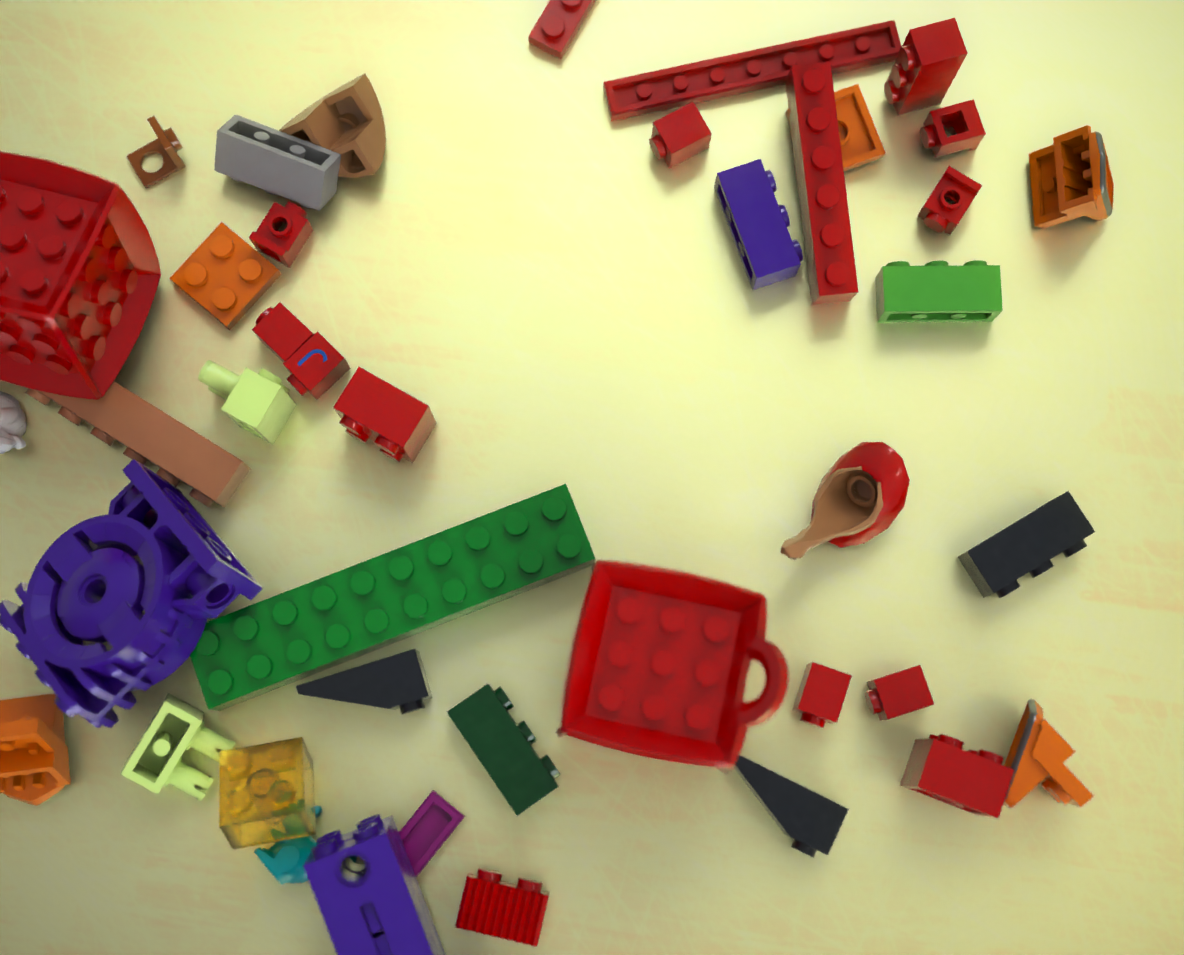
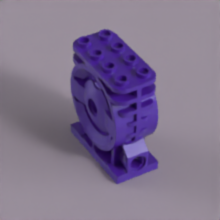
[0,459,263,728]

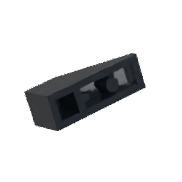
[296,649,433,715]
[734,755,849,858]

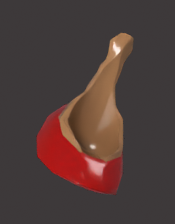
[781,442,910,560]

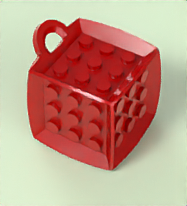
[0,151,161,400]
[556,560,789,774]

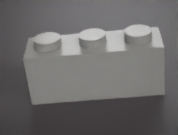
[214,114,341,211]

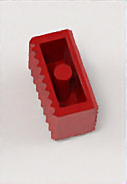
[455,868,550,947]

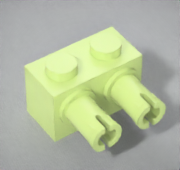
[198,360,296,445]
[120,693,236,802]

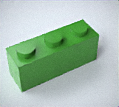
[875,260,1003,322]

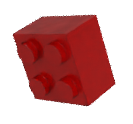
[333,367,437,463]
[900,734,1014,819]

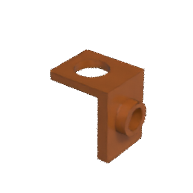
[127,116,185,188]

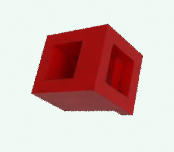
[920,99,986,158]
[917,166,982,236]
[249,201,313,268]

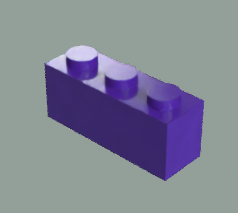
[714,159,803,290]

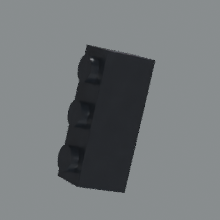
[958,491,1095,599]

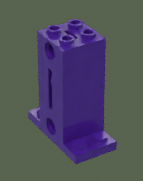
[303,814,446,955]

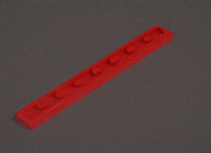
[603,20,902,122]

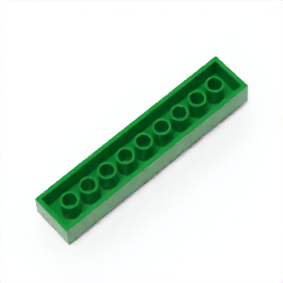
[190,484,596,711]

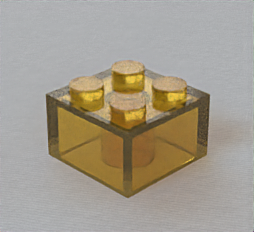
[219,737,316,849]

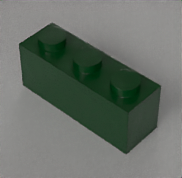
[447,684,561,816]

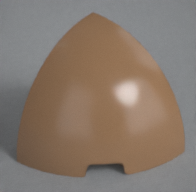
[279,73,386,178]

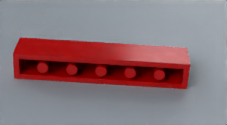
[785,62,858,305]

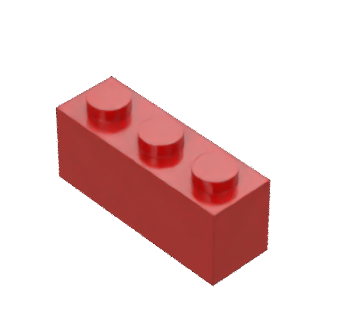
[884,17,968,116]

